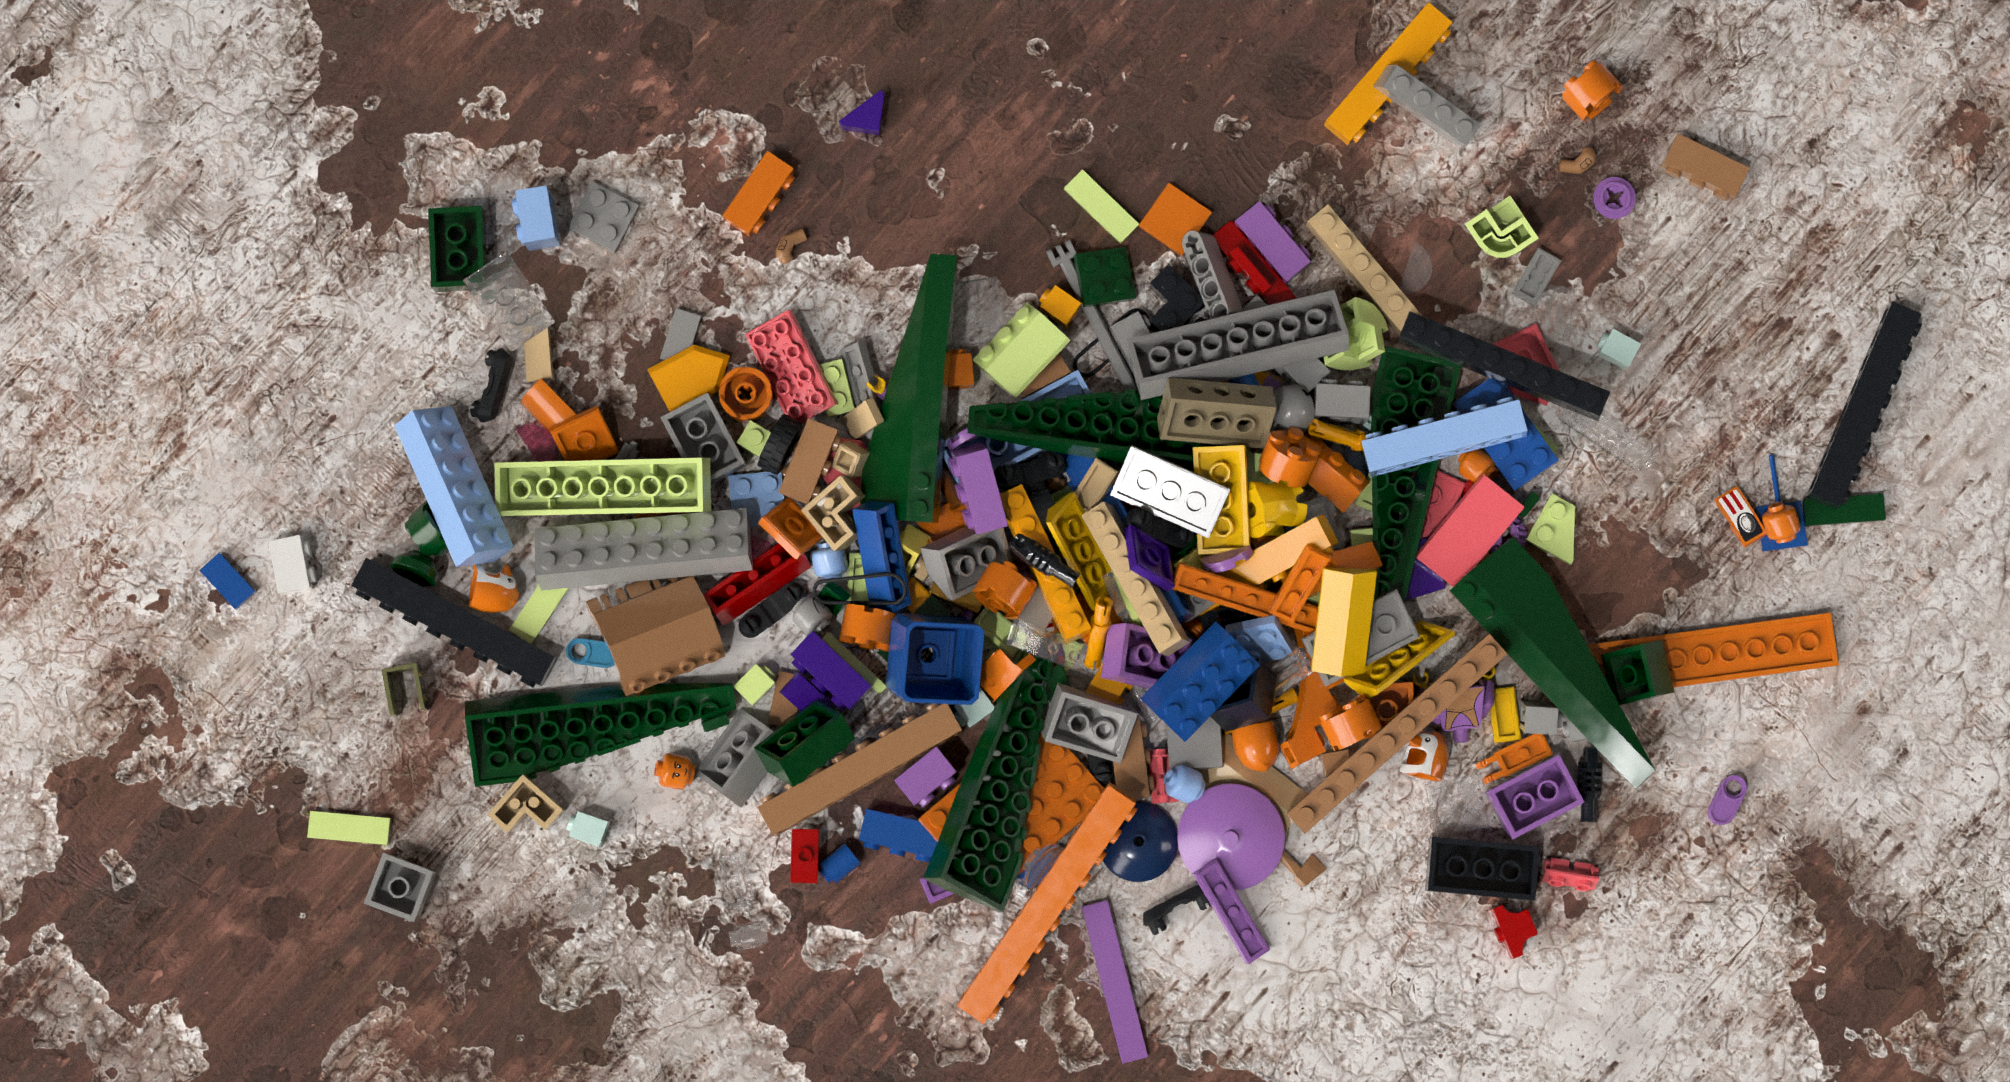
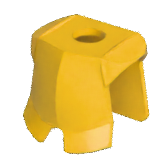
[1248,480,1308,538]

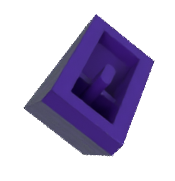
[839,90,885,135]

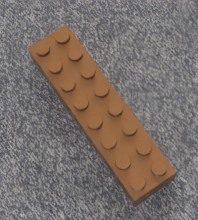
[757,703,963,837]

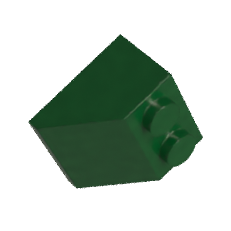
[1601,640,1674,705]

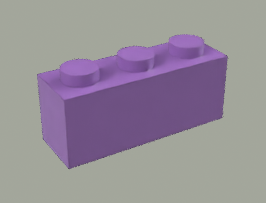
[1234,201,1311,284]

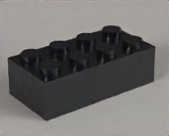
[1425,837,1540,901]

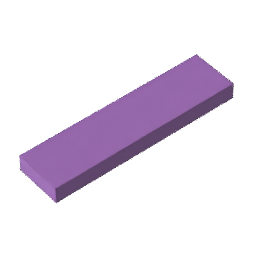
[1192,859,1270,964]

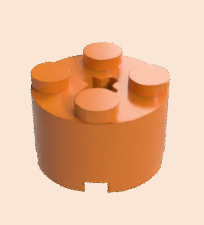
[1562,59,1623,122]
[719,367,774,424]
[1259,427,1321,488]
[972,561,1037,620]
[838,604,897,652]
[1319,694,1383,751]

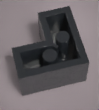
[1149,264,1205,332]

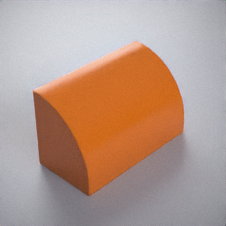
[520,378,576,435]

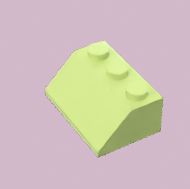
[973,303,1070,398]

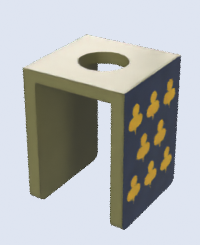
[381,662,429,717]

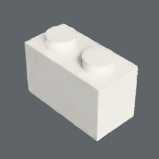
[268,535,316,595]

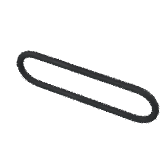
[1073,308,1149,377]

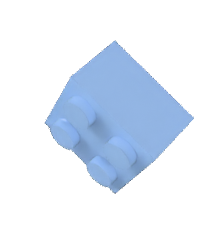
[512,185,560,251]

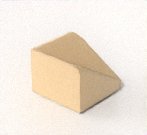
[831,441,869,478]

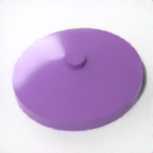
[1177,783,1285,890]

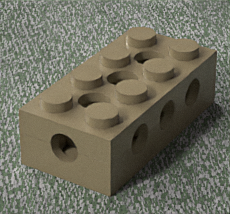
[1157,378,1277,448]

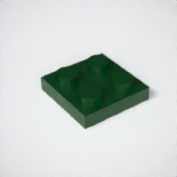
[1073,247,1136,308]

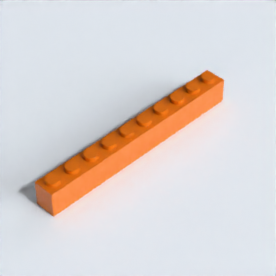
[957,782,1137,1024]

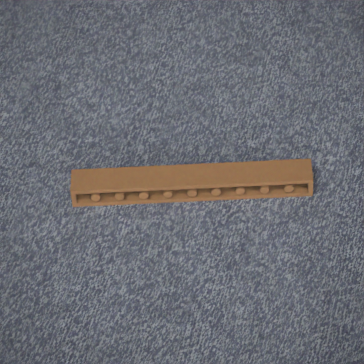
[1287,633,1507,834]

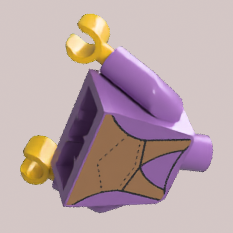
[1413,667,1496,743]

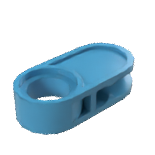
[566,638,615,668]

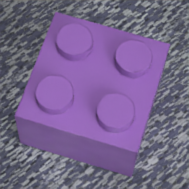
[894,747,957,808]

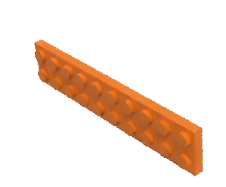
[1588,613,1839,688]

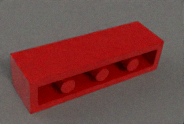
[703,543,811,627]

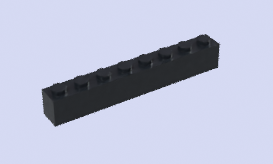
[1806,301,1922,510]
[1399,311,1610,421]
[351,558,557,688]

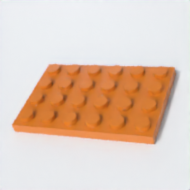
[918,731,1104,877]

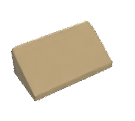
[523,326,554,382]

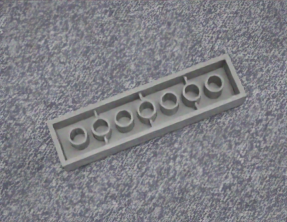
[1127,290,1349,400]
[535,508,753,590]

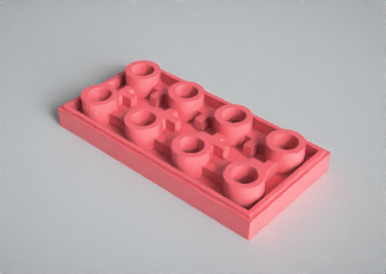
[745,309,838,423]
[1416,473,1524,587]

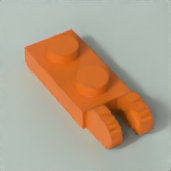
[1475,734,1553,785]

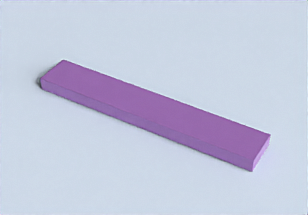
[1082,900,1148,1064]

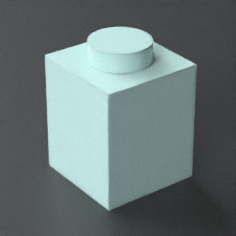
[1597,329,1641,370]
[953,688,995,729]
[566,811,610,848]

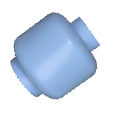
[811,541,848,579]
[1164,764,1205,804]

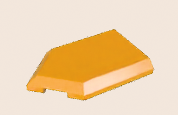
[647,345,730,412]

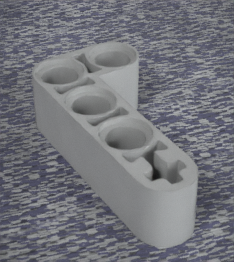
[1182,231,1243,324]

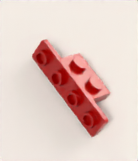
[1213,221,1297,305]

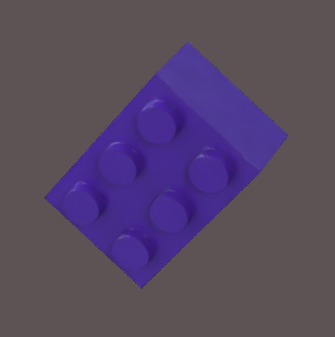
[790,631,873,712]

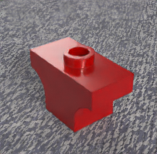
[790,829,820,884]
[1490,905,1538,959]

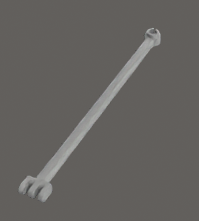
[1046,240,1138,391]

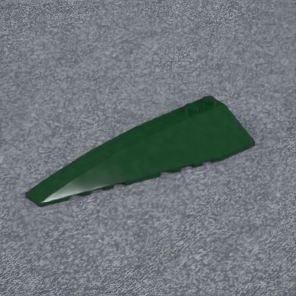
[860,254,958,523]
[1371,346,1462,604]
[967,389,1227,472]
[1450,537,1656,789]
[924,633,1056,912]
[465,683,736,787]

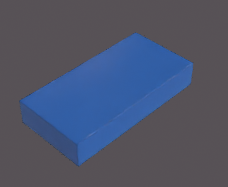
[199,553,256,610]

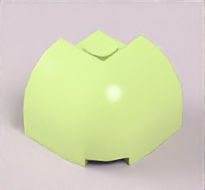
[1465,196,1539,258]
[1324,297,1388,370]

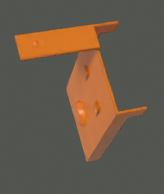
[916,502,967,544]
[980,648,1036,702]

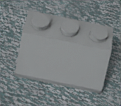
[921,526,1013,601]
[695,708,774,808]

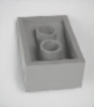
[1040,683,1138,763]

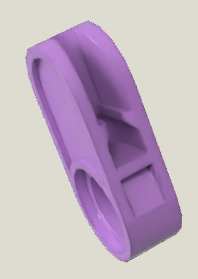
[1707,775,1747,825]

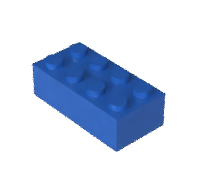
[1453,378,1559,492]
[1140,621,1260,742]

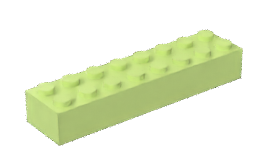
[494,458,711,516]

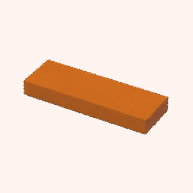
[1268,543,1332,624]

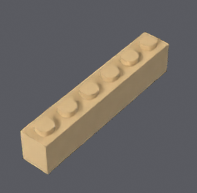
[1306,204,1422,347]
[1081,501,1190,656]

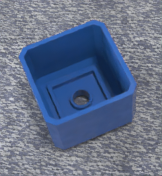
[886,613,984,705]

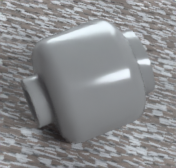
[792,597,832,635]

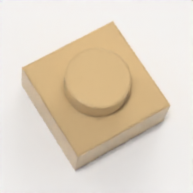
[913,556,929,584]

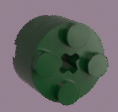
[405,500,449,557]

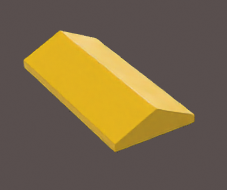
[1193,445,1251,555]
[1046,492,1117,611]
[1311,567,1377,677]
[1344,620,1455,699]

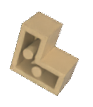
[801,475,865,551]
[487,774,566,833]

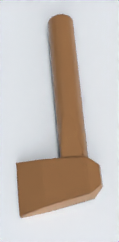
[1280,850,1327,887]

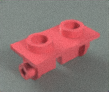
[1149,749,1179,804]
[1541,857,1599,891]

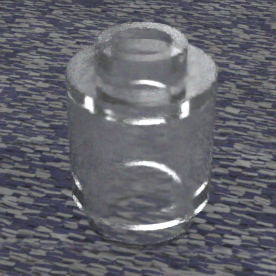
[1128,687,1159,725]
[729,921,769,952]

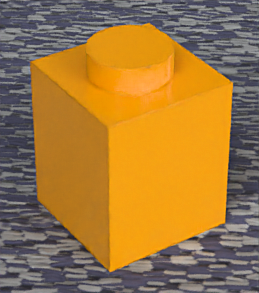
[1039,285,1081,328]

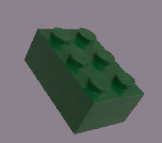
[428,206,488,292]
[754,700,855,787]

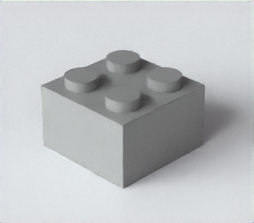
[1313,379,1370,424]
[364,853,437,922]

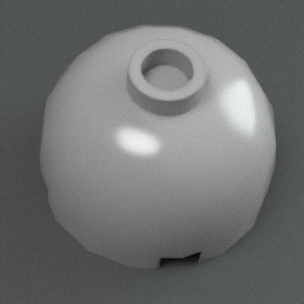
[1270,384,1315,435]

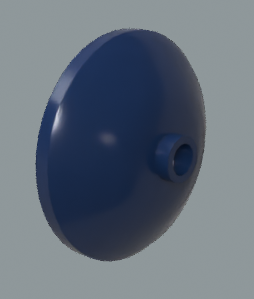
[1103,802,1178,882]

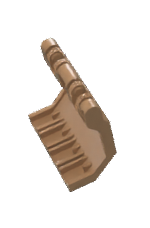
[585,576,725,696]

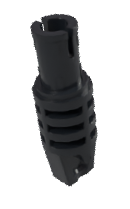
[1009,533,1080,588]
[1577,748,1602,822]

